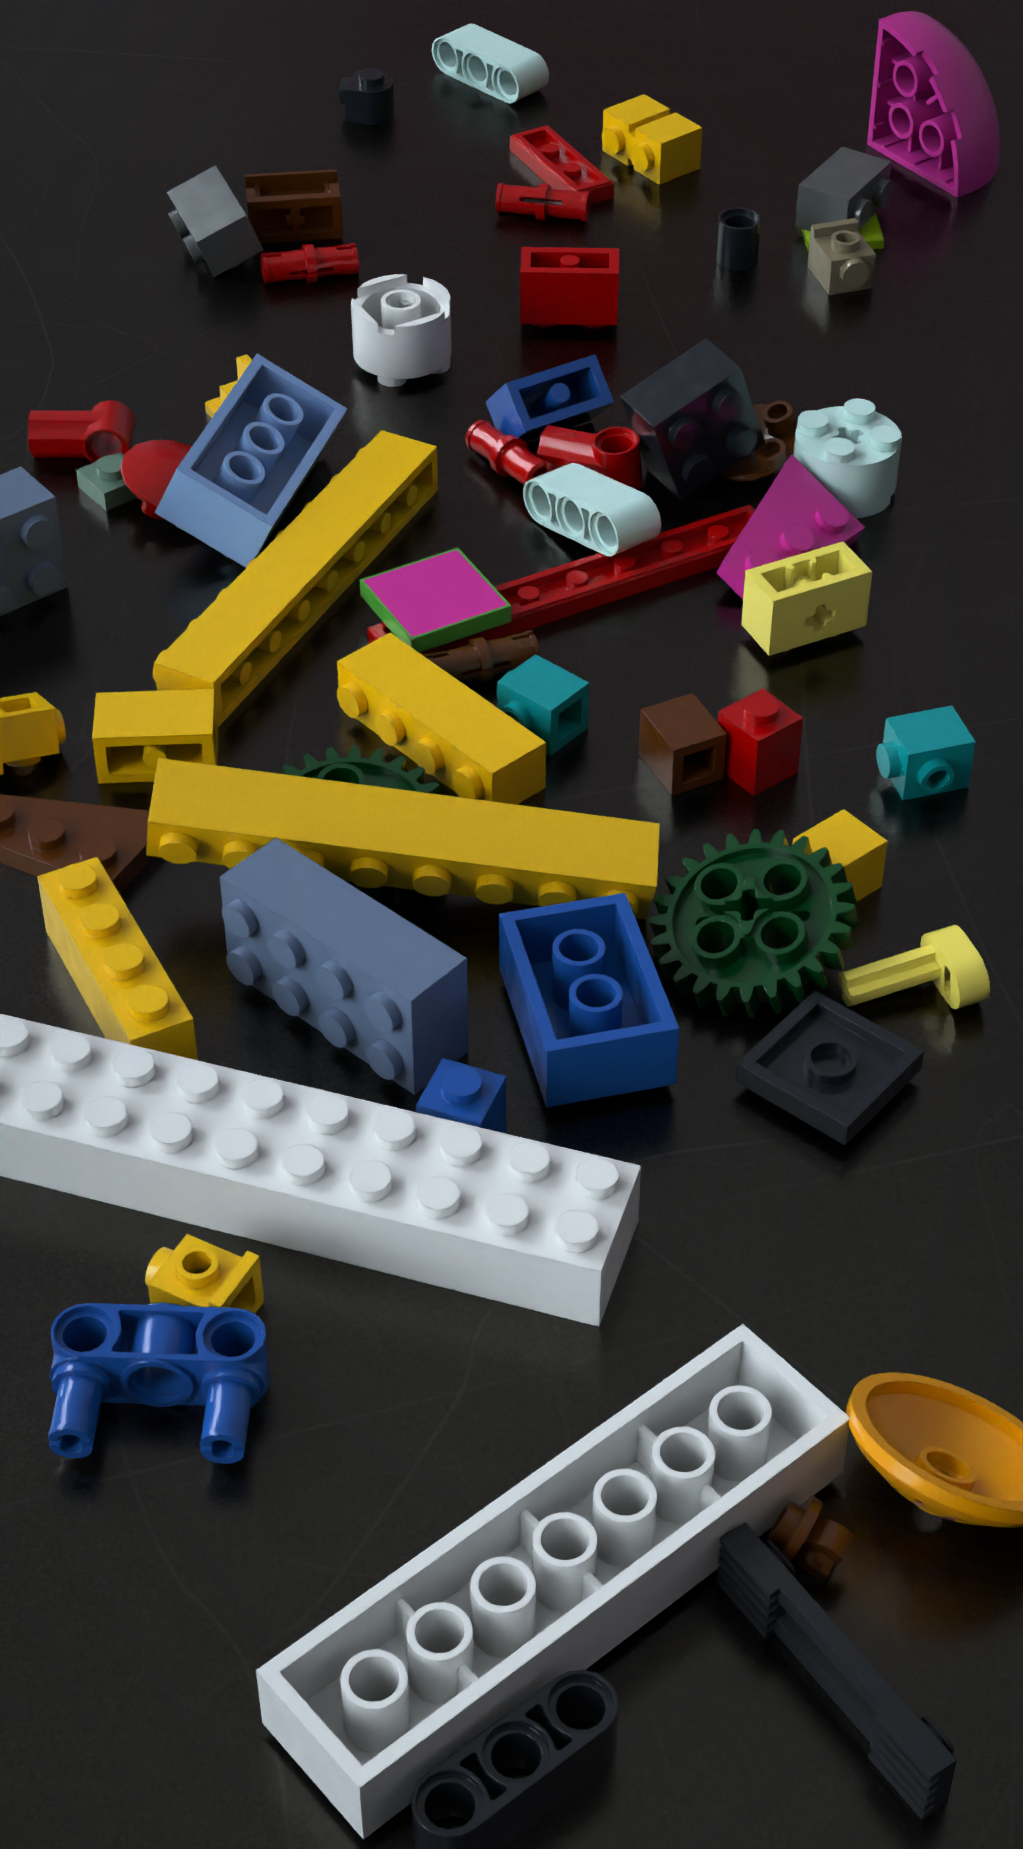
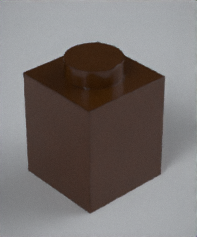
[639,693,727,796]

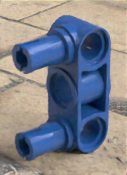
[48,1302,271,1464]

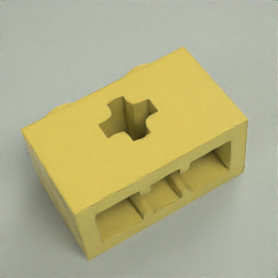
[741,541,872,656]

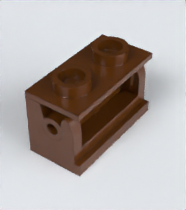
[245,169,343,244]

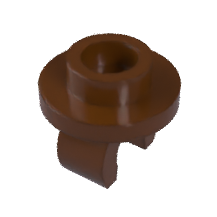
[767,1495,854,1581]

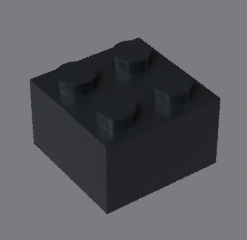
[620,338,765,501]

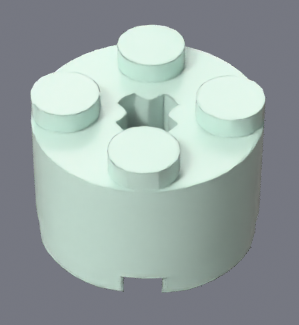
[793,398,902,519]

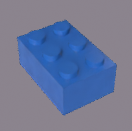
[499,893,679,1108]

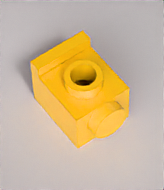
[0,692,66,775]
[145,1234,264,1314]

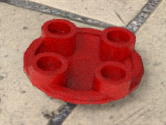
[120,440,192,519]

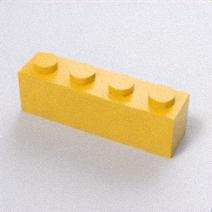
[337,632,546,805]
[37,857,198,1060]

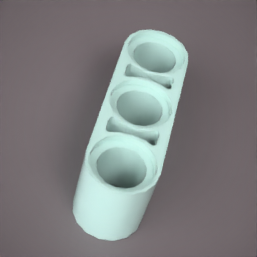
[432,23,549,104]
[523,463,661,557]

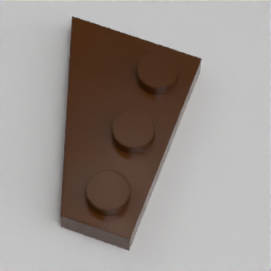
[0,794,153,894]

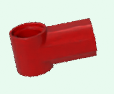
[28,400,135,463]
[536,425,643,490]

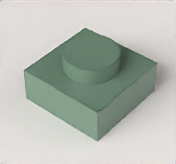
[76,452,137,511]

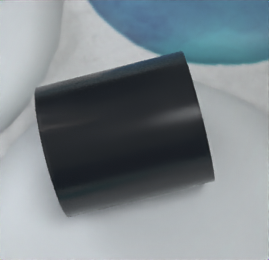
[716,207,761,271]

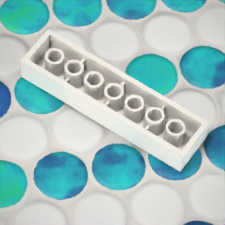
[256,1324,850,1840]

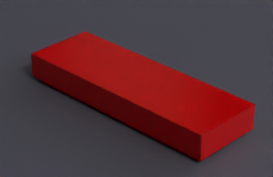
[510,125,614,205]

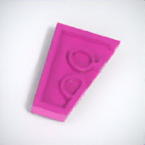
[716,454,865,600]

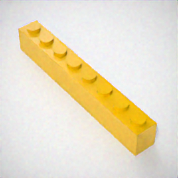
[153,430,438,727]
[146,758,660,919]

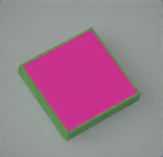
[360,547,511,653]

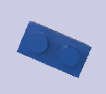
[485,354,614,442]

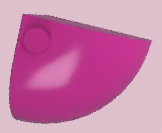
[867,11,1000,198]

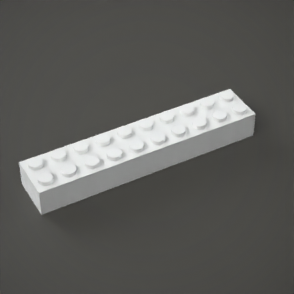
[0,1014,641,1327]

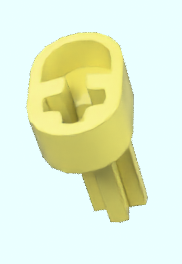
[837,925,990,1010]

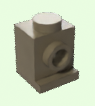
[808,218,876,295]

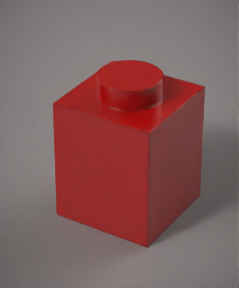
[718,688,803,796]

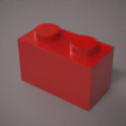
[520,247,619,328]

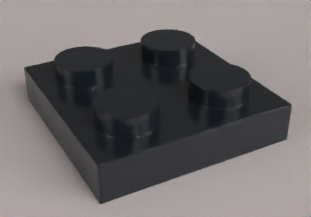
[735,990,924,1145]

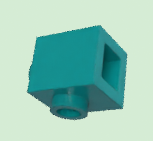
[497,654,589,756]
[876,705,976,800]

